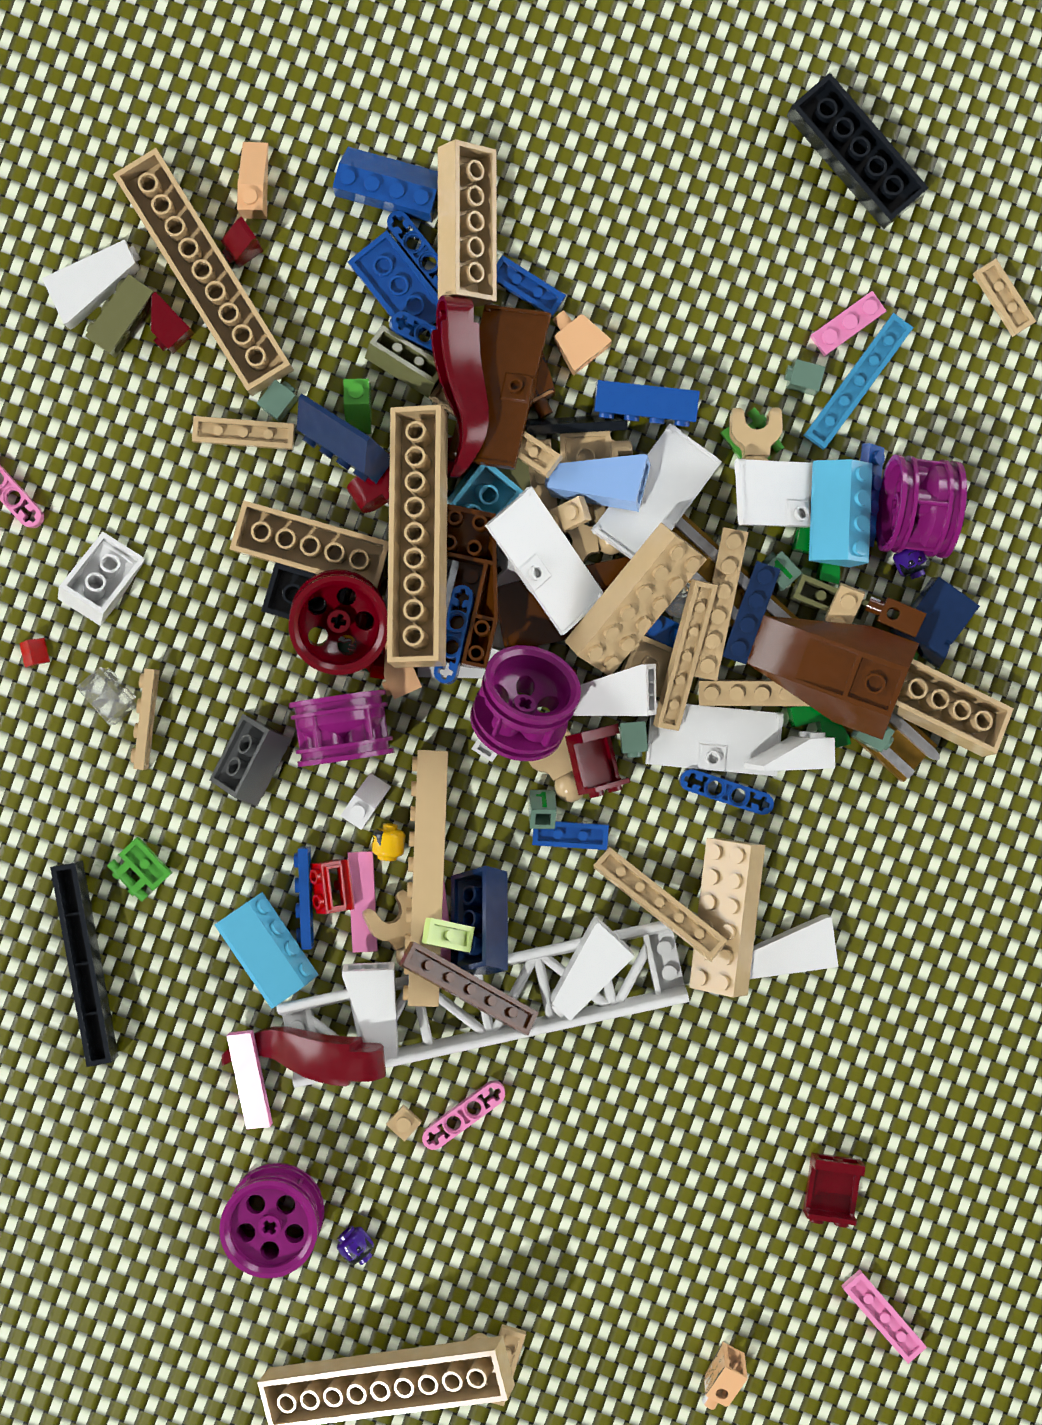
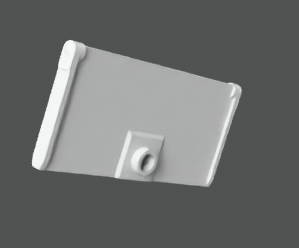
[591,424,722,559]
[734,459,813,527]
[485,486,604,635]
[645,700,784,776]

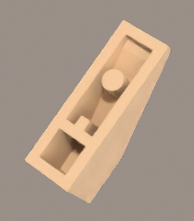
[237,142,269,219]
[382,642,422,699]

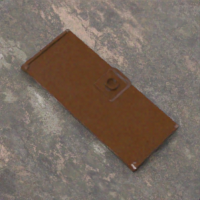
[448,304,551,470]
[498,557,663,649]

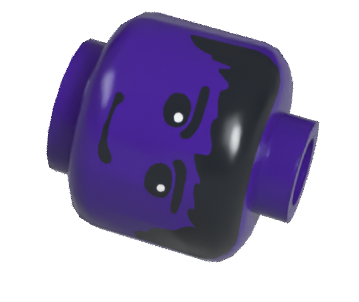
[893,549,930,580]
[337,1226,374,1265]

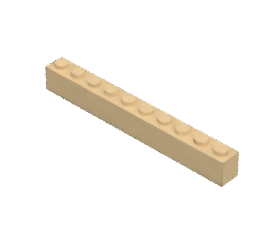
[403,750,448,1007]

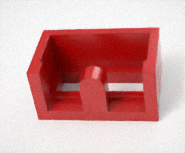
[310,859,355,914]

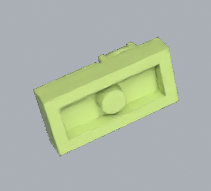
[421,918,475,953]

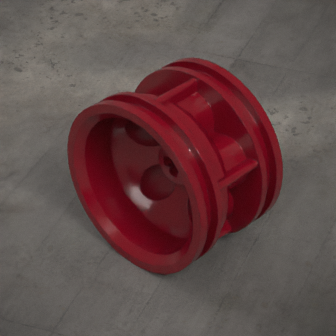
[288,569,388,675]

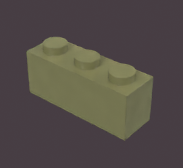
[85,274,154,358]
[365,325,440,398]
[788,574,869,625]

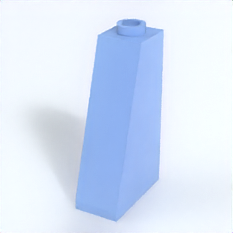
[545,454,651,512]

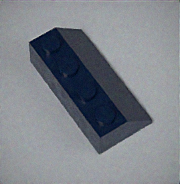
[297,393,390,484]
[451,866,508,975]

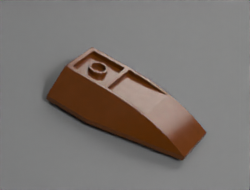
[446,504,498,669]
[747,616,919,740]

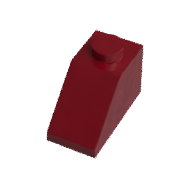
[221,216,263,268]
[151,292,195,354]

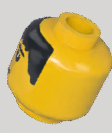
[372,823,406,861]

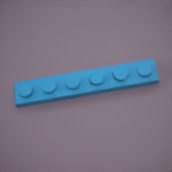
[803,313,914,450]

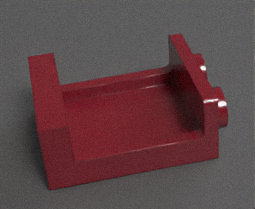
[565,724,630,798]
[803,1152,866,1228]

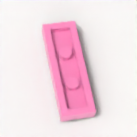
[810,291,886,357]

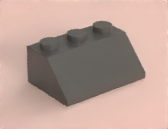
[209,714,291,806]

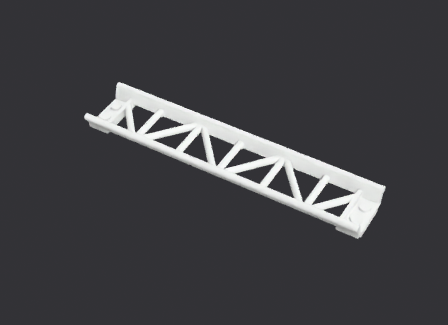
[276,921,690,1088]

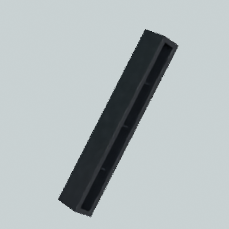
[50,860,119,1067]

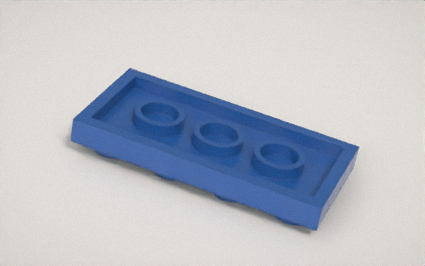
[347,230,439,336]

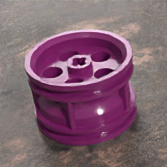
[876,454,967,558]
[470,645,581,761]
[289,689,395,767]
[219,1163,324,1278]

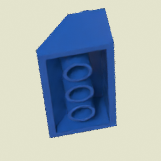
[333,147,438,223]
[594,380,700,427]

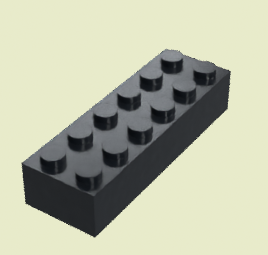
[787,73,929,229]

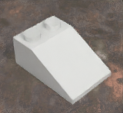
[58,532,145,626]
[744,731,835,771]

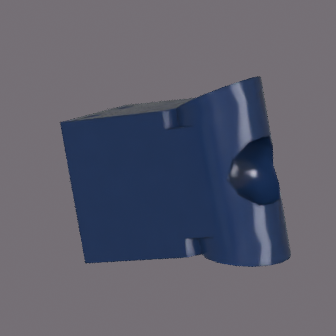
[887,577,980,669]

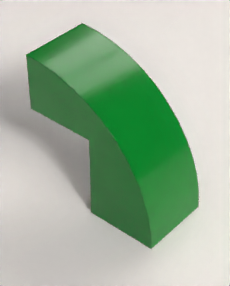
[791,527,840,586]
[787,706,851,748]

